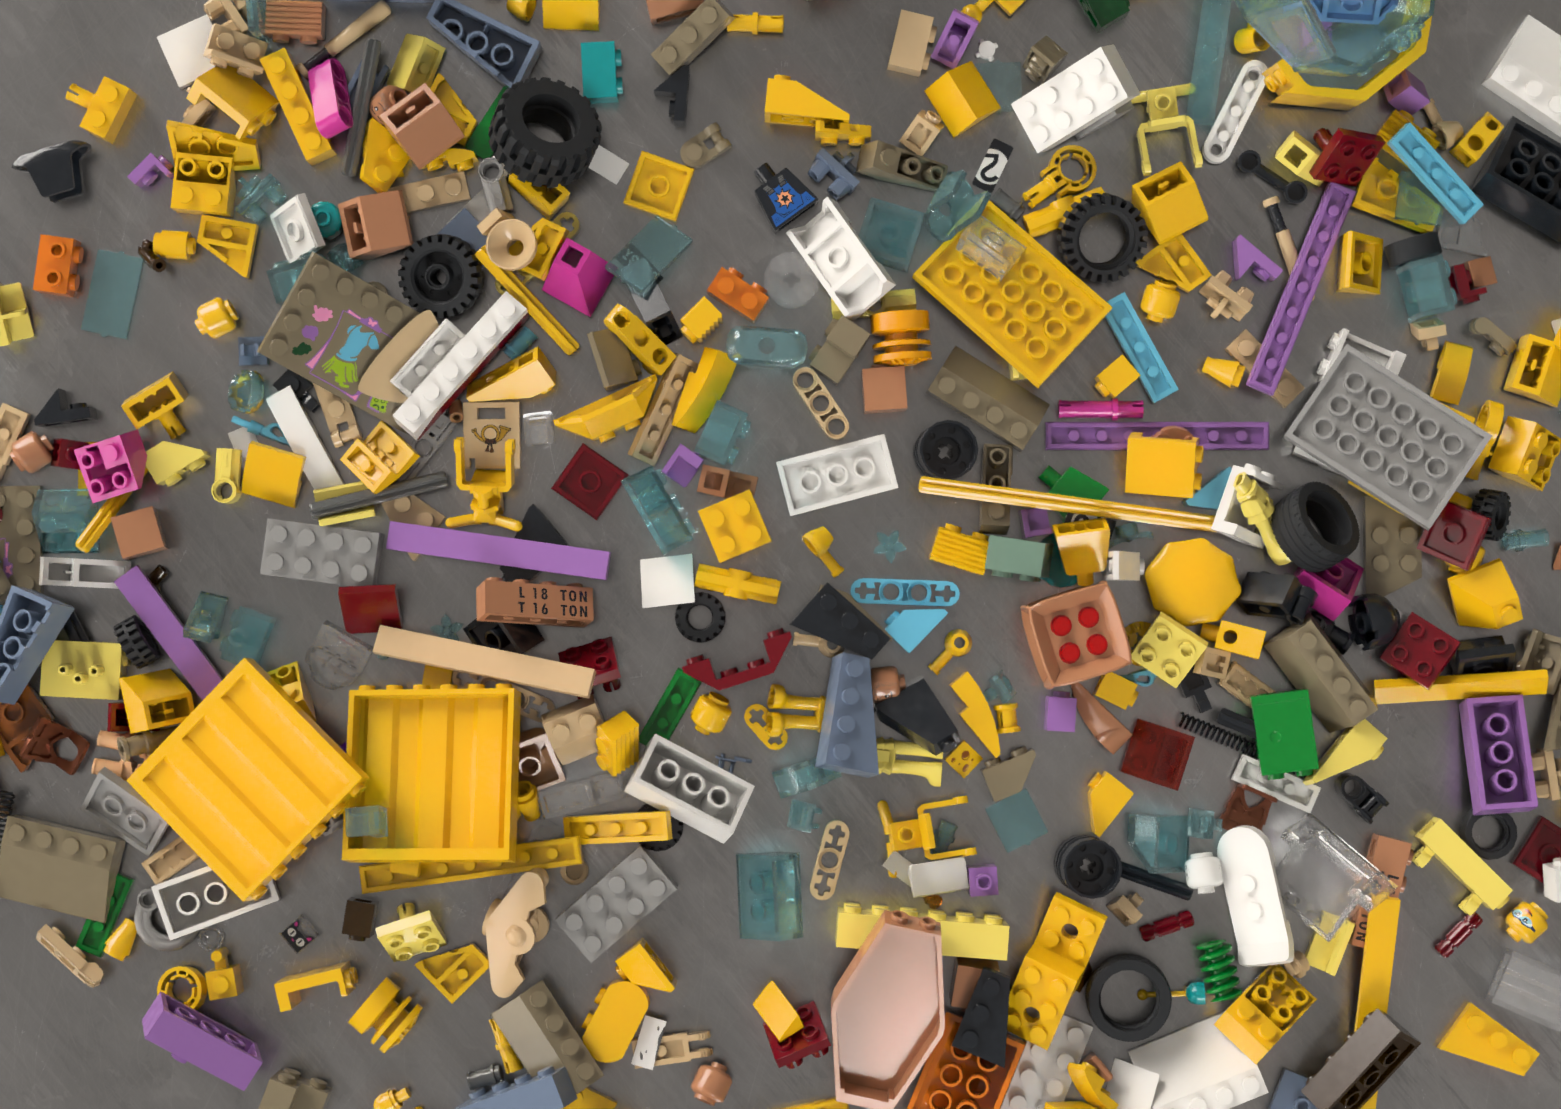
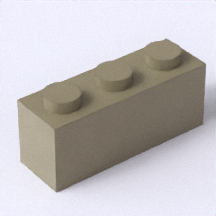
[651,0,736,75]

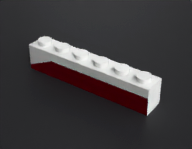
[392,291,529,441]

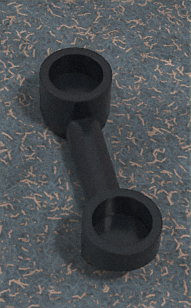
[1238,150,1308,204]

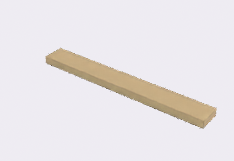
[372,625,596,699]

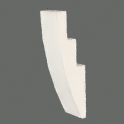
[266,385,345,490]

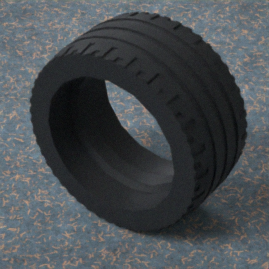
[1271,481,1360,572]
[1085,954,1172,1042]

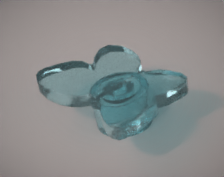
[1109,522,1155,549]

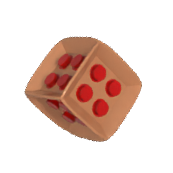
[1020,581,1133,689]

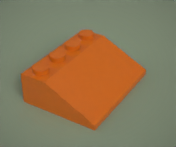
[907,1011,1026,1109]

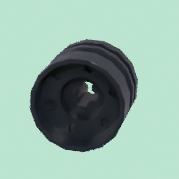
[913,420,979,480]
[1054,834,1122,899]

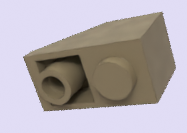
[980,746,1036,802]

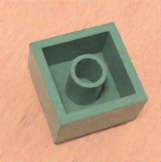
[985,535,1054,582]

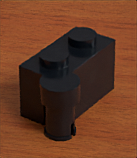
[1236,571,1318,625]

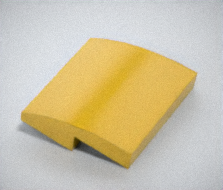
[340,420,420,494]
[241,441,306,508]

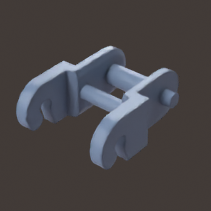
[715,753,752,774]

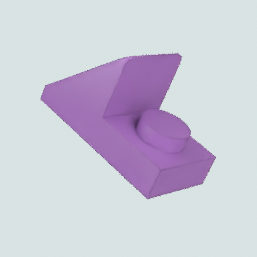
[931,9,979,69]
[1232,234,1283,282]

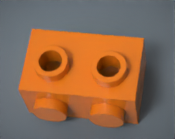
[33,234,84,298]
[707,267,769,324]

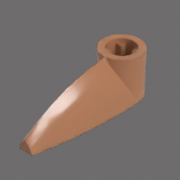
[1071,682,1133,755]

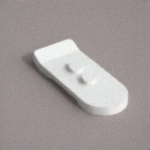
[1217,825,1294,968]

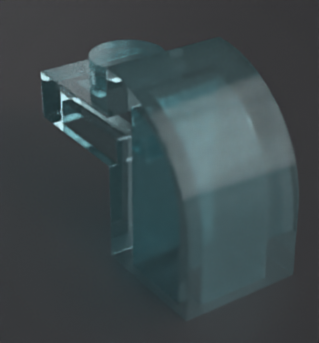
[772,756,842,799]

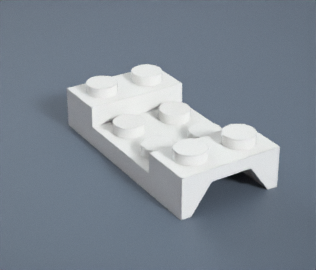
[786,196,896,321]

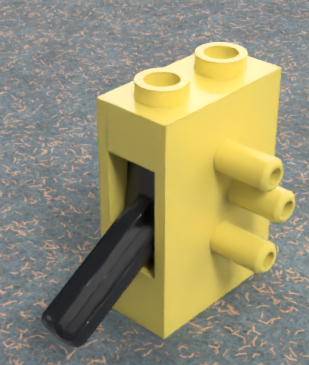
[40,604,131,700]

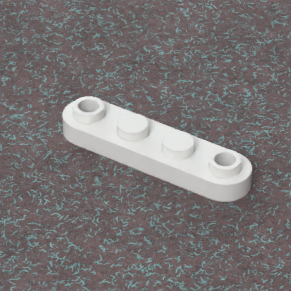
[1202,60,1268,164]

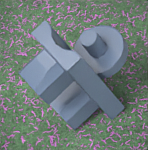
[808,148,860,201]

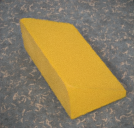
[753,981,804,1042]

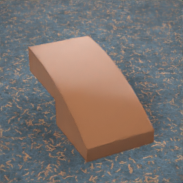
[697,464,758,499]

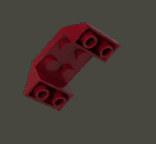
[682,628,792,691]

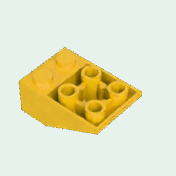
[1214,964,1317,1064]

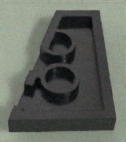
[790,582,891,659]
[952,966,1010,1068]

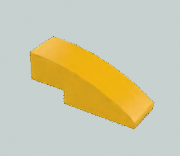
[671,347,739,433]
[949,671,1001,758]

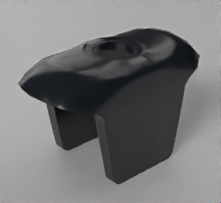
[12,140,91,203]

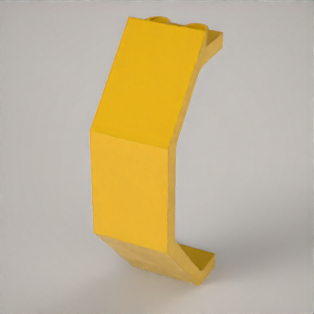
[1262,0,1435,111]

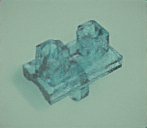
[235,173,287,225]

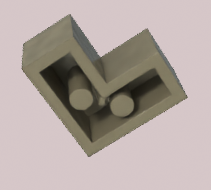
[808,315,870,385]
[259,1068,332,1109]

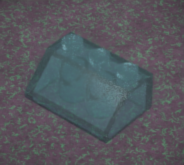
[621,466,696,556]
[736,852,803,941]

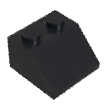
[463,618,545,655]

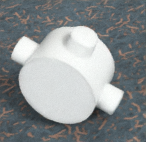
[975,39,998,62]

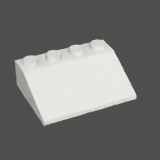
[1481,15,1561,137]
[1127,1011,1269,1109]

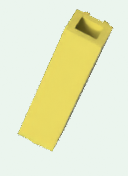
[1412,817,1513,916]

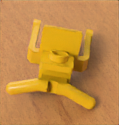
[445,437,523,532]
[877,795,977,878]

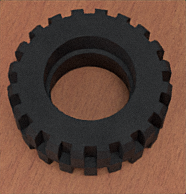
[488,77,602,188]

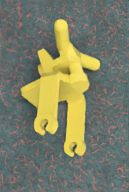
[1131,83,1203,176]

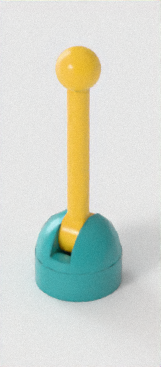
[1137,982,1206,1005]

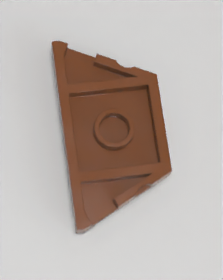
[0,683,55,773]

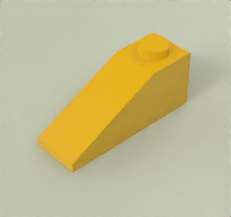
[466,346,556,402]

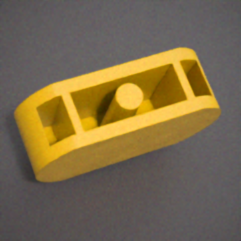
[581,978,650,1063]

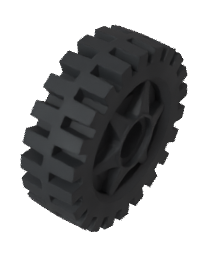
[398,234,485,318]

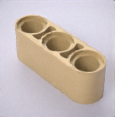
[793,367,849,440]

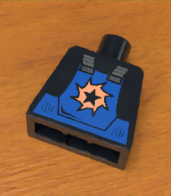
[754,163,818,234]

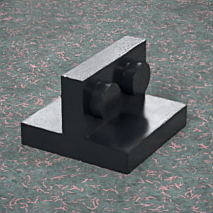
[1450,635,1516,675]

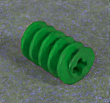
[1196,940,1242,1002]

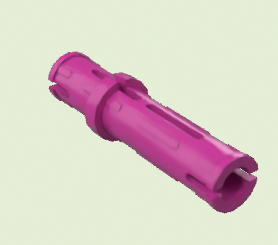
[1058,398,1144,420]

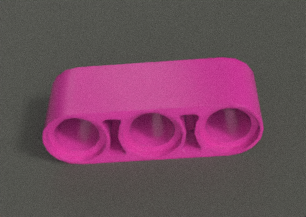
[308,58,353,139]

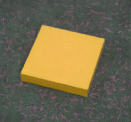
[623,151,695,222]

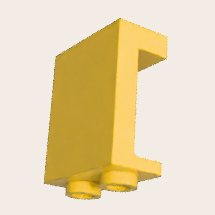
[186,65,279,140]
[1125,432,1204,498]
[274,961,359,1012]

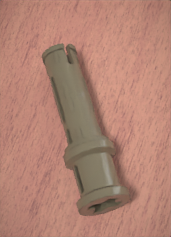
[117,725,179,762]

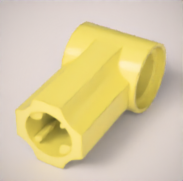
[211,448,242,504]

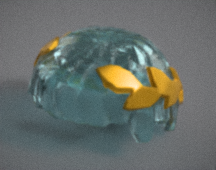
[228,370,265,414]

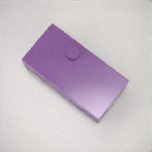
[1459,694,1538,815]
[142,991,263,1091]

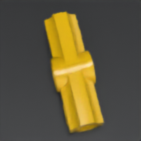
[1022,187,1105,238]
[694,563,781,604]

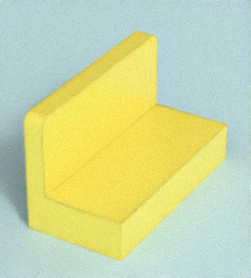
[386,34,446,93]
[313,481,375,526]
[1305,910,1355,976]

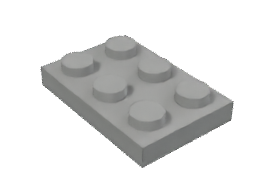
[80,767,169,857]

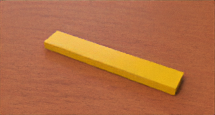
[1373,669,1549,704]

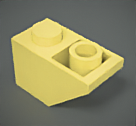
[1275,130,1324,187]
[146,441,210,487]

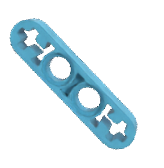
[850,578,960,606]

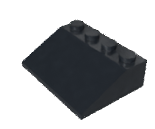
[1472,116,1561,243]

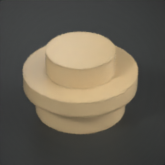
[1284,951,1310,978]

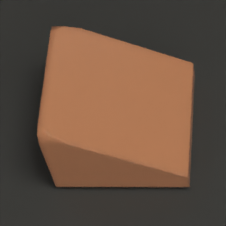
[1464,256,1498,290]
[1079,1052,1113,1083]

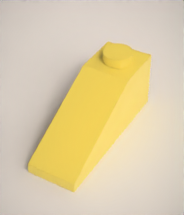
[1303,719,1388,786]

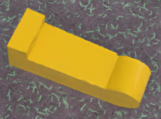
[604,304,676,375]

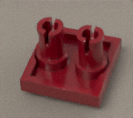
[1309,128,1386,186]
[1380,612,1461,690]
[558,636,621,699]
[763,1001,831,1069]

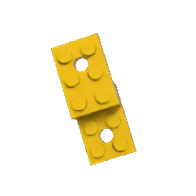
[1007,892,1108,1050]

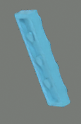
[1387,123,1484,224]
[1105,292,1179,404]

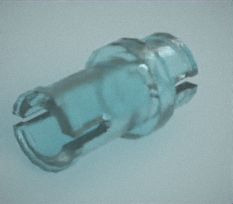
[1502,528,1549,552]
[925,819,958,862]

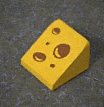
[944,739,983,778]

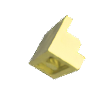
[0,282,34,347]

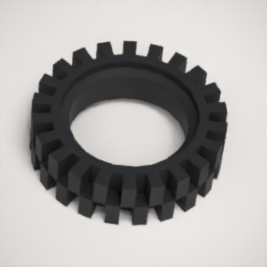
[1057,193,1148,283]

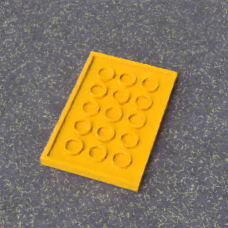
[912,198,1113,388]

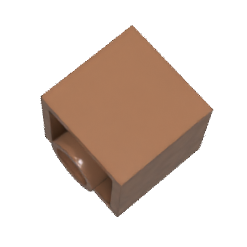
[861,364,908,414]
[110,506,168,561]
[949,957,1000,1009]

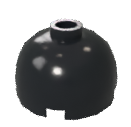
[1348,593,1400,651]

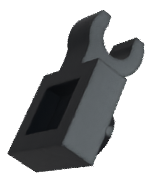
[273,369,321,413]
[1179,664,1212,713]

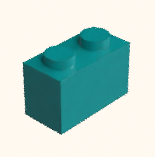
[581,41,623,104]

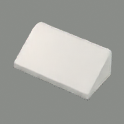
[908,857,969,898]

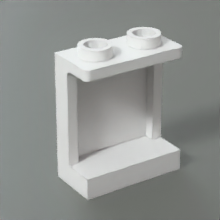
[1317,328,1406,383]
[1211,463,1284,549]

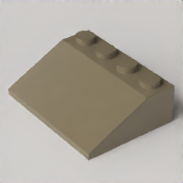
[0,814,126,923]

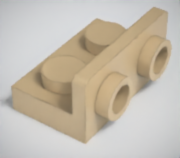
[203,23,268,78]

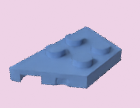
[1307,0,1398,25]

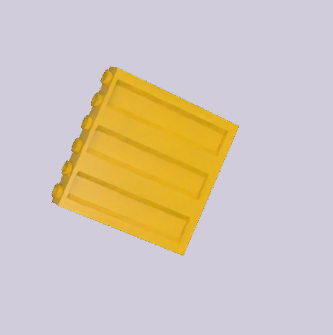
[126,657,370,902]
[342,683,521,863]

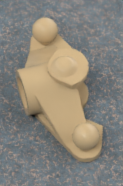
[482,868,550,998]

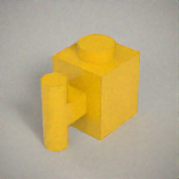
[205,946,244,1001]

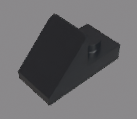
[654,65,690,126]
[34,388,98,427]

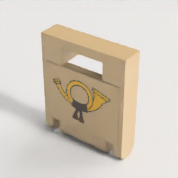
[463,401,521,469]

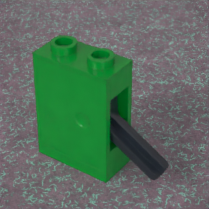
[1217,689,1319,780]

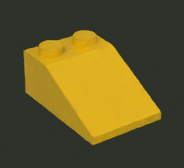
[765,75,850,127]

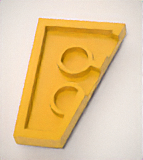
[166,120,261,171]
[1351,157,1441,233]
[1437,1002,1540,1076]

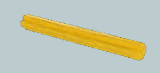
[475,245,580,355]

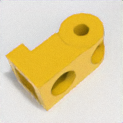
[1449,111,1504,168]

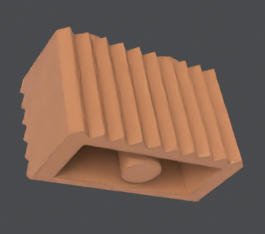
[265,0,326,45]

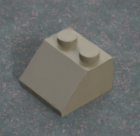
[587,329,642,392]

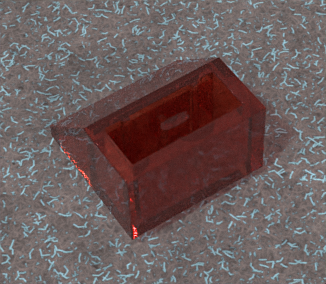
[1120,718,1195,791]

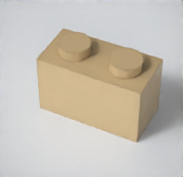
[887,9,937,77]

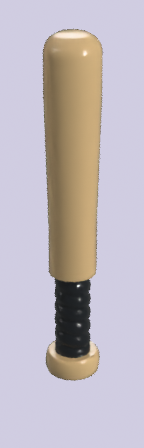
[296,0,391,79]
[1262,196,1315,301]

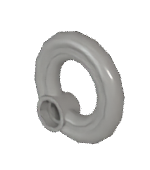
[134,889,200,952]

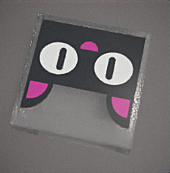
[279,914,320,955]

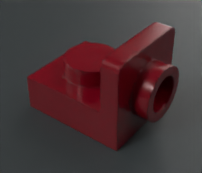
[1445,263,1487,305]
[50,438,89,470]

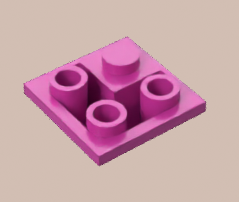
[542,238,618,318]
[74,429,147,503]

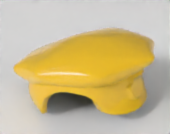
[1145,538,1241,627]

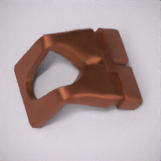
[19,715,90,775]
[1217,783,1278,832]

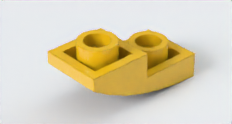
[422,148,479,172]
[1429,340,1473,405]
[1067,1062,1119,1109]

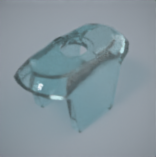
[923,169,991,242]
[726,326,808,371]

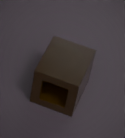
[342,897,379,941]

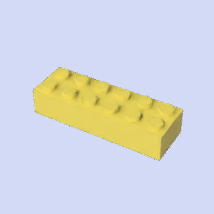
[835,902,1010,961]

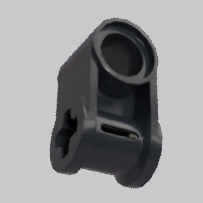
[1334,773,1390,824]

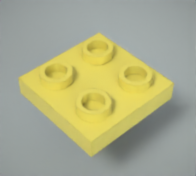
[1131,611,1209,688]
[375,903,447,962]

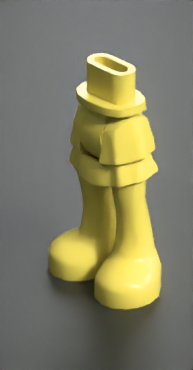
[1233,472,1292,566]
[876,737,943,787]

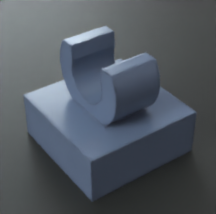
[238,336,269,366]

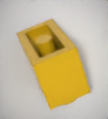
[1087,771,1134,838]

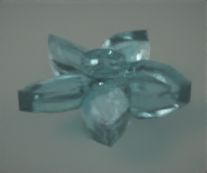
[873,530,906,563]
[430,614,463,641]

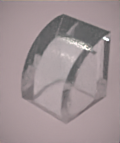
[523,410,556,447]

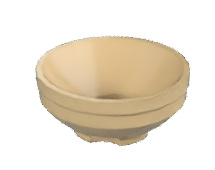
[486,219,538,271]

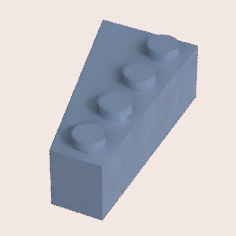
[426,0,543,89]
[0,585,75,705]
[815,652,879,778]
[454,1066,577,1109]

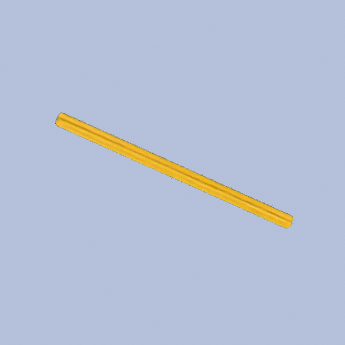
[918,476,1217,533]

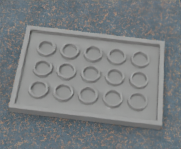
[1283,344,1492,531]

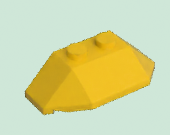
[553,374,659,443]

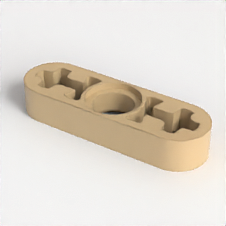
[810,820,850,900]

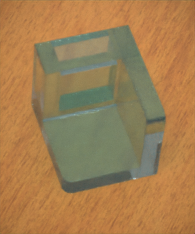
[345,805,388,838]

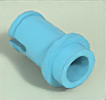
[503,326,538,360]

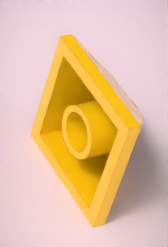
[1447,558,1523,629]
[615,937,677,992]

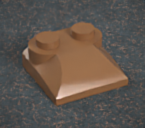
[518,728,566,791]

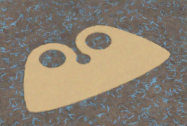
[358,310,439,403]

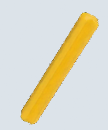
[75,466,148,553]

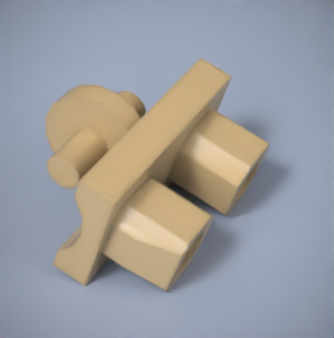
[204,0,254,36]
[1199,270,1254,322]
[1531,748,1561,801]

